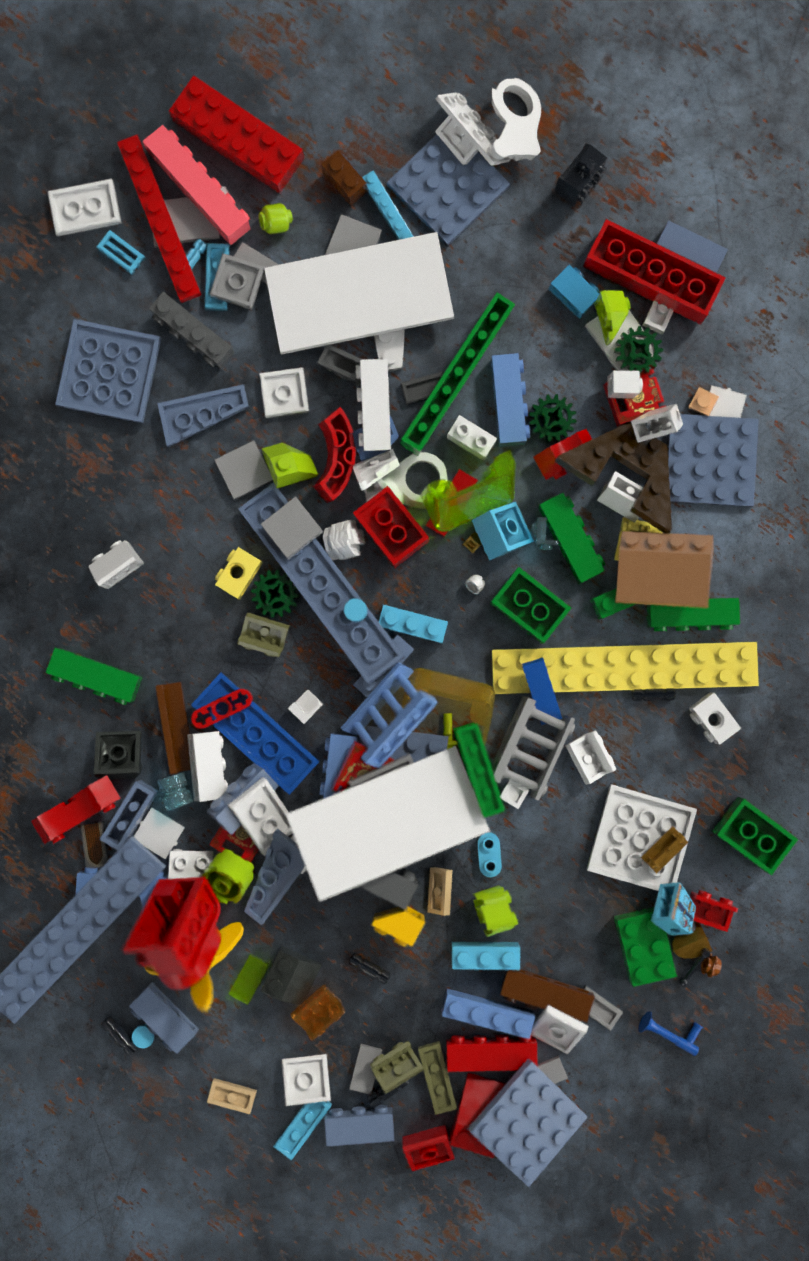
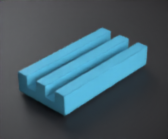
[97,230,146,275]

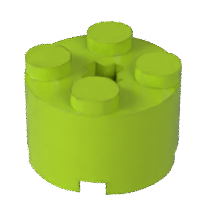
[201,849,254,904]
[473,885,518,937]

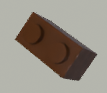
[321,150,367,206]

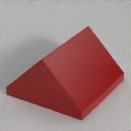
[403,1125,455,1171]

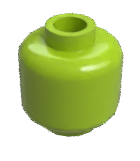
[259,203,293,235]

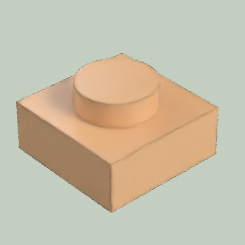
[689,387,719,417]

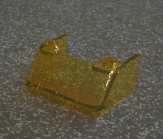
[401,668,496,745]

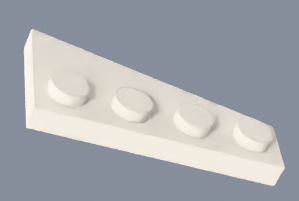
[374,329,405,372]

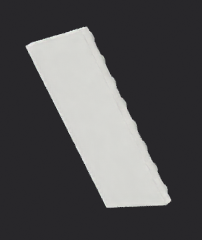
[264,232,454,355]
[286,746,490,901]

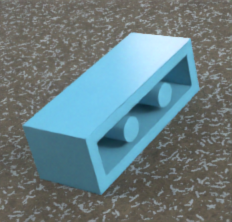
[379,605,448,644]
[451,942,520,970]

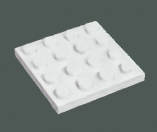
[586,784,697,891]

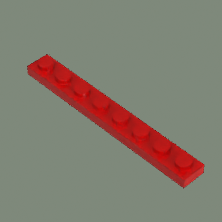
[117,134,202,303]

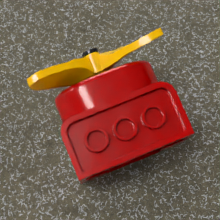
[123,877,244,1012]

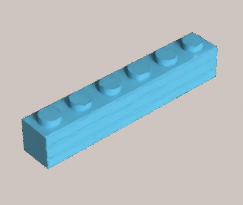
[362,171,414,240]

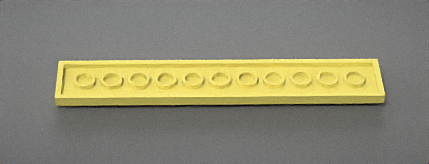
[492,642,759,694]

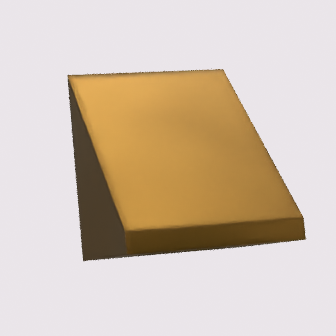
[463,531,482,553]

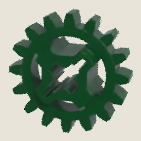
[614,326,663,374]
[528,394,577,443]
[251,570,300,618]

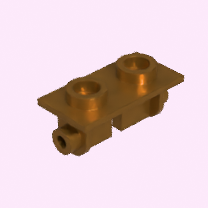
[641,826,688,874]

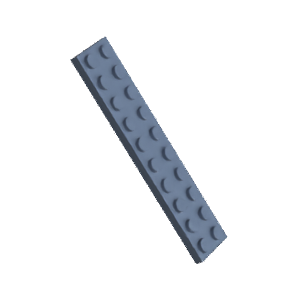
[239,482,405,684]
[0,836,165,1024]

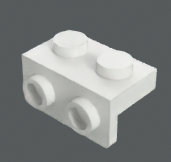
[565,731,616,785]

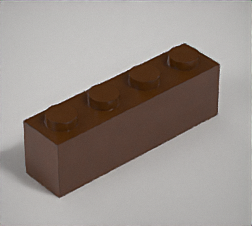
[500,969,595,1023]

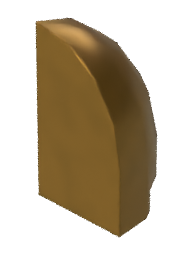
[672,922,713,959]

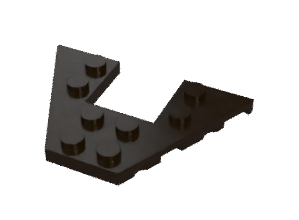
[554,422,672,533]

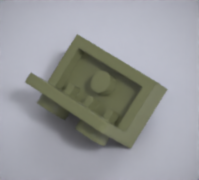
[237,613,290,657]
[370,1041,424,1094]

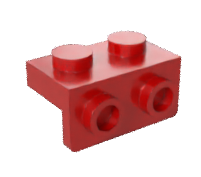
[690,890,738,932]

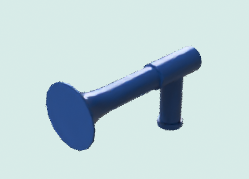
[638,1011,703,1056]

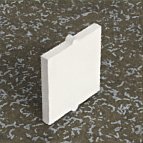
[710,386,746,418]
[134,808,185,859]

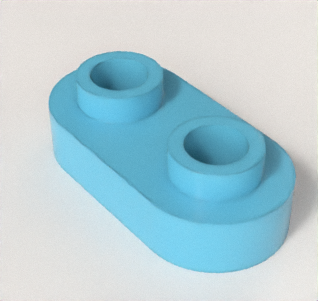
[477,832,502,877]

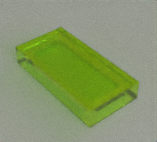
[229,954,270,1005]

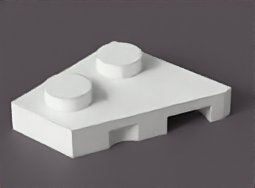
[353,449,400,491]

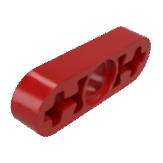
[191,689,253,729]

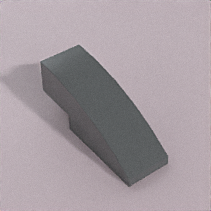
[317,345,390,387]

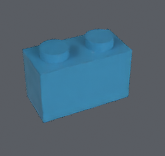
[549,265,599,319]

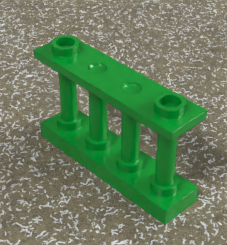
[453,722,505,818]

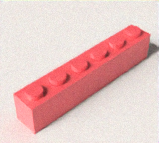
[143,125,250,246]

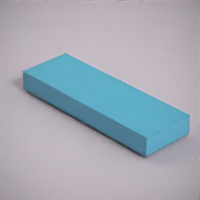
[205,243,230,311]
[274,1101,332,1160]

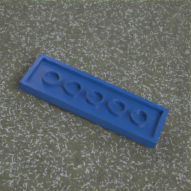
[191,672,320,795]

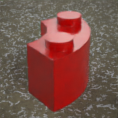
[533,429,592,480]

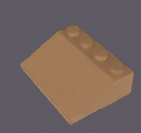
[616,531,714,608]

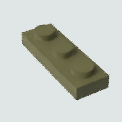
[418,1041,457,1115]

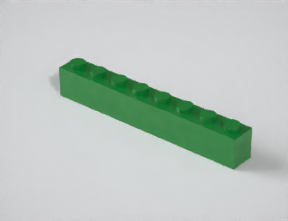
[400,292,515,456]

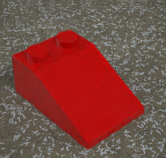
[353,486,429,568]
[449,1072,507,1158]

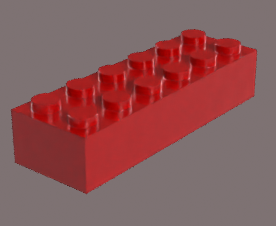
[169,75,304,194]
[583,219,726,325]

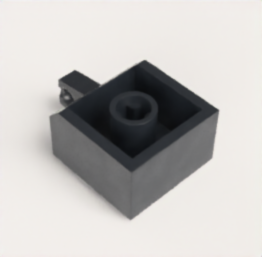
[554,144,607,207]

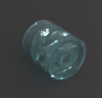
[157,772,194,811]

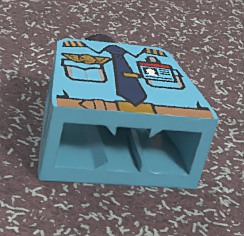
[652,882,696,935]

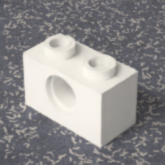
[447,415,497,461]
[689,692,741,744]

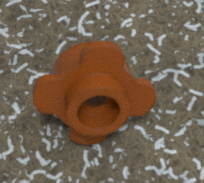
[701,953,722,978]

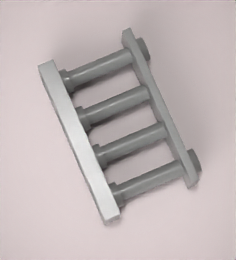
[491,696,575,801]

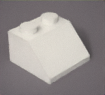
[88,540,144,589]

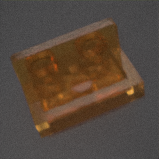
[291,985,345,1041]

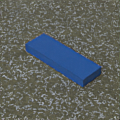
[522,658,562,725]

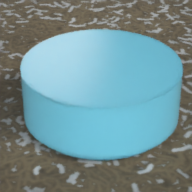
[344,599,368,622]
[132,1024,155,1048]

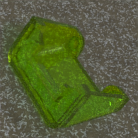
[420,450,516,532]

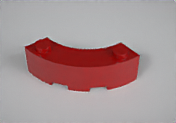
[313,407,356,503]
[31,776,121,844]

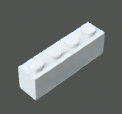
[356,359,391,451]

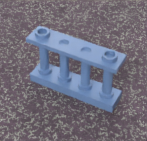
[341,662,438,768]

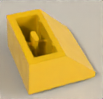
[372,906,425,947]

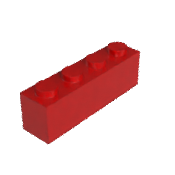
[446,1034,538,1072]

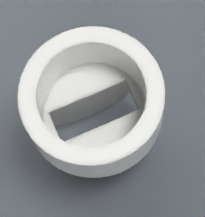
[465,575,485,594]

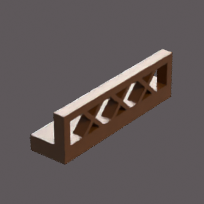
[156,682,191,774]

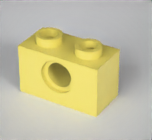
[215,547,263,600]

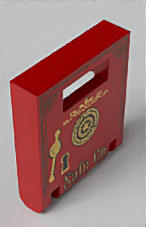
[603,369,666,427]
[331,741,394,793]
[209,825,259,862]

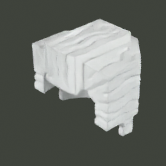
[323,520,366,560]

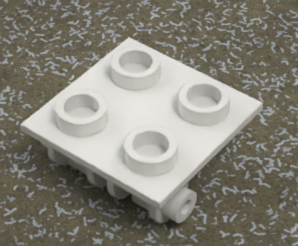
[168,849,213,879]

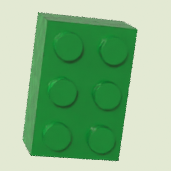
[490,567,571,644]
[712,797,798,876]
[613,907,677,987]

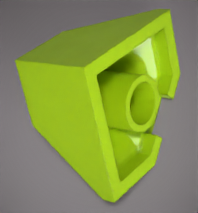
[594,290,631,346]
[261,442,318,489]

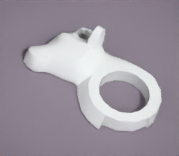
[491,78,541,161]
[364,452,447,509]

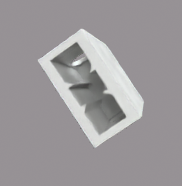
[631,404,683,442]

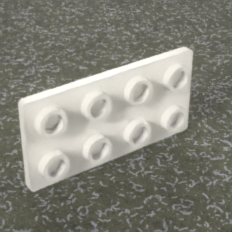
[435,93,511,166]

